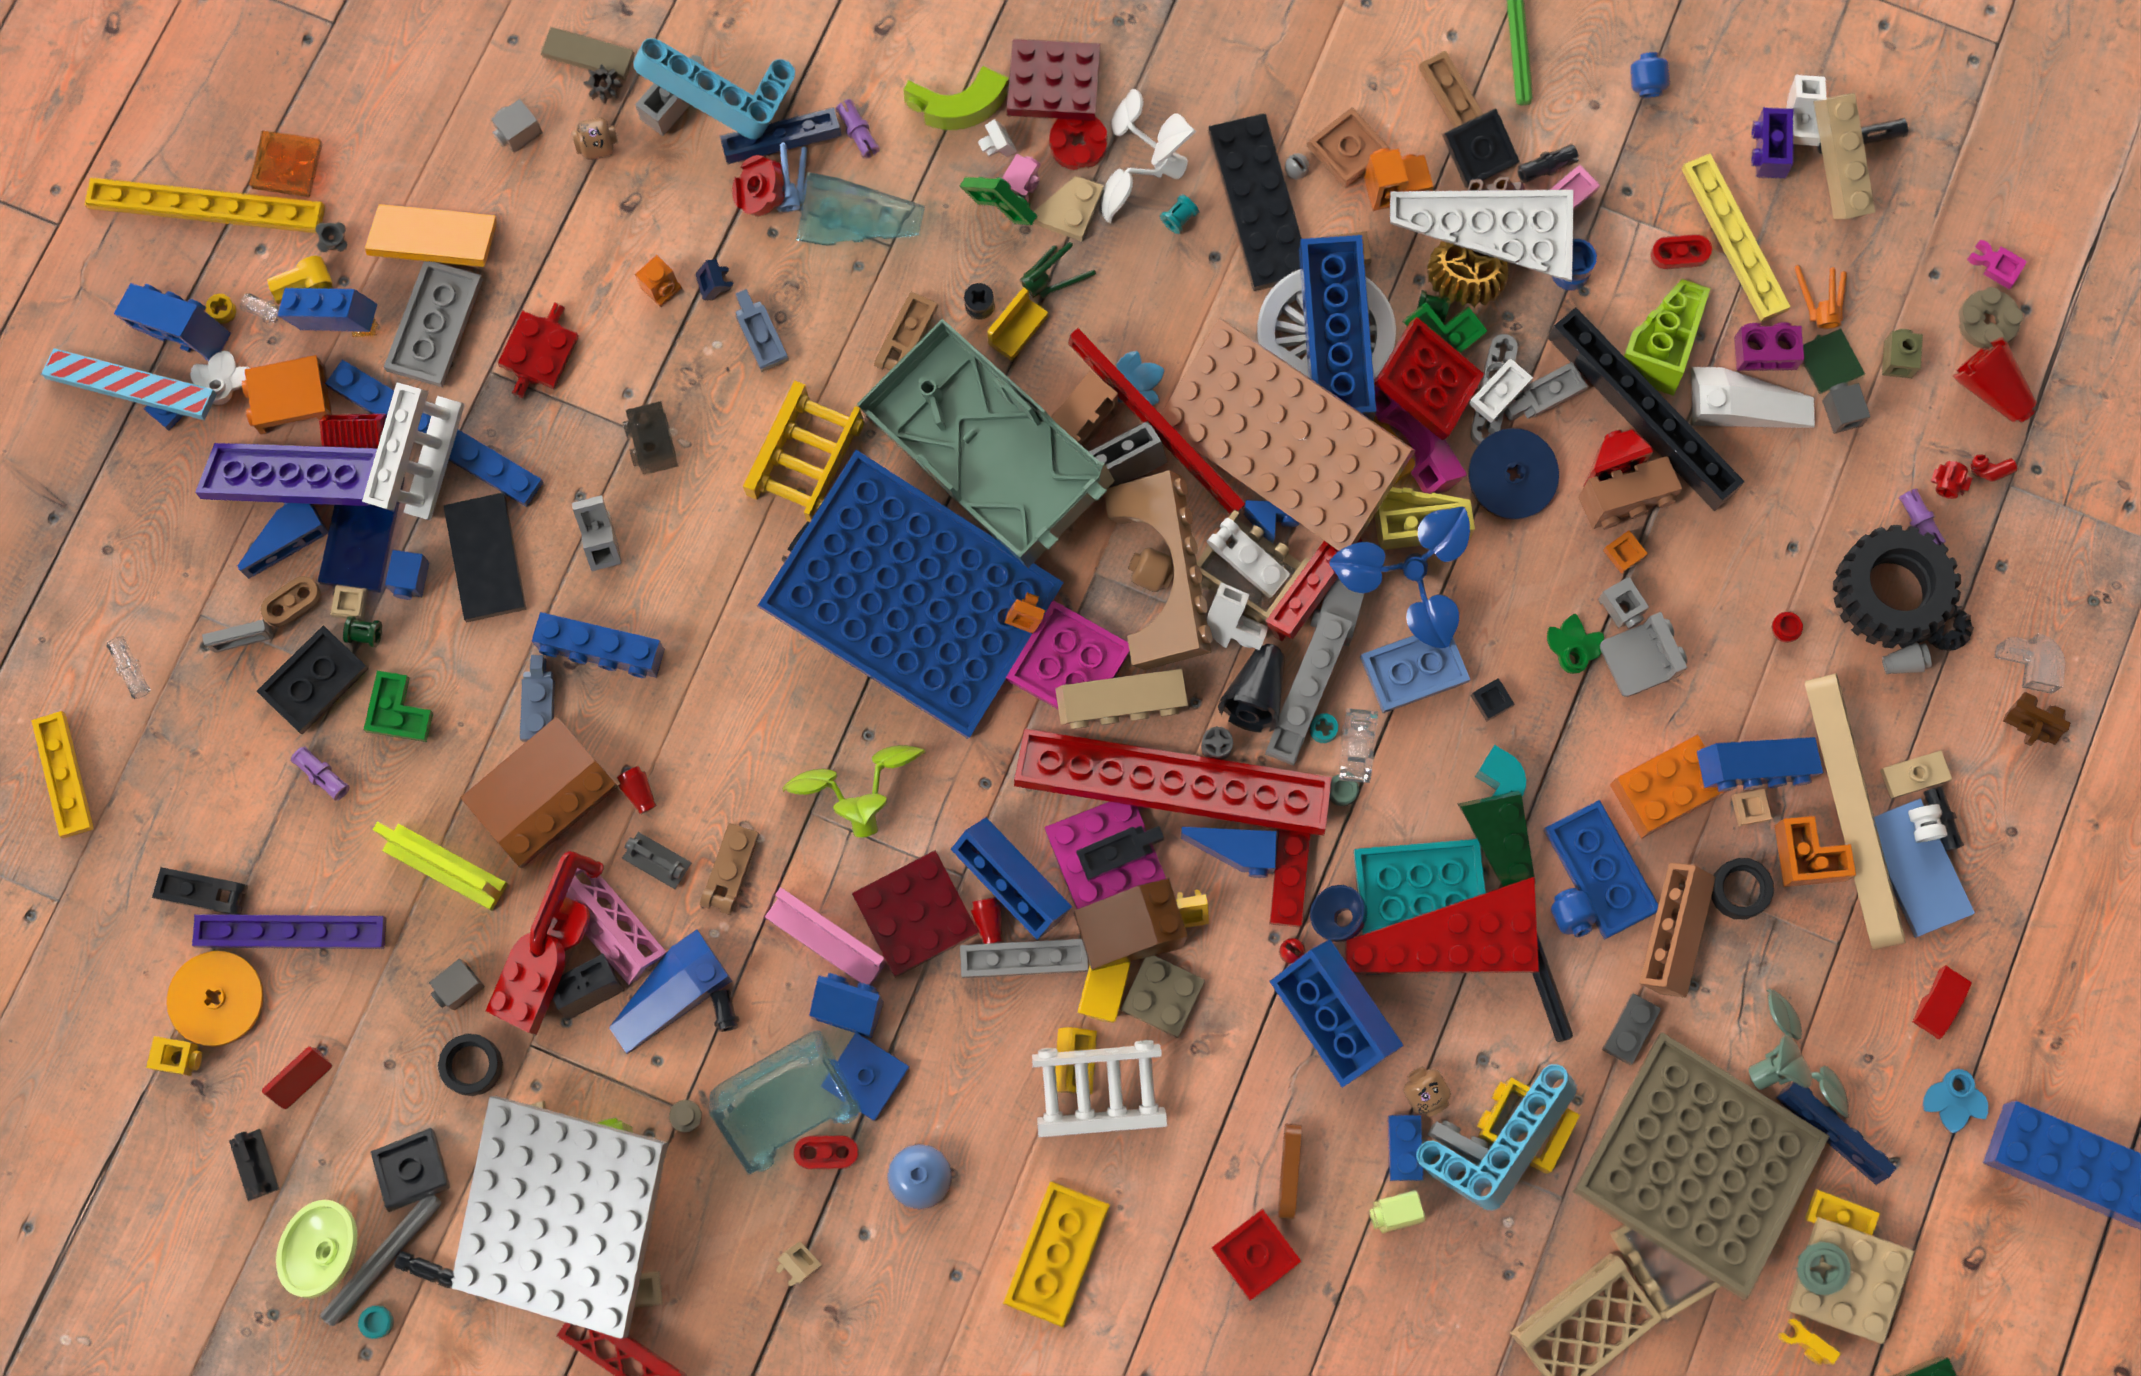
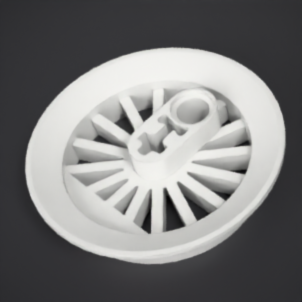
[1257,269,1396,379]

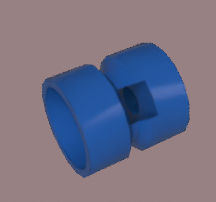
[1552,239,1597,291]

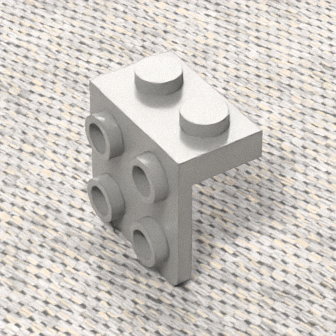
[1600,612,1688,697]

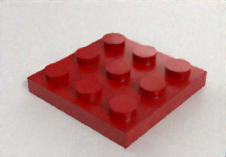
[1374,317,1484,441]

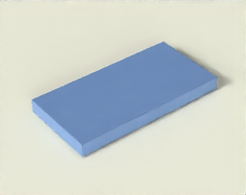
[1874,798,1975,938]

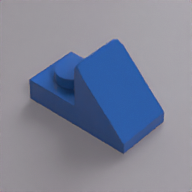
[1244,500,1300,544]

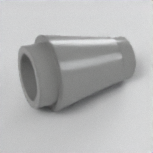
[1882,642,1932,674]

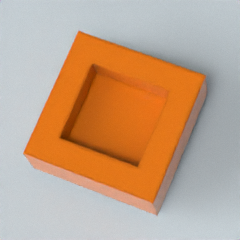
[1603,530,1648,574]

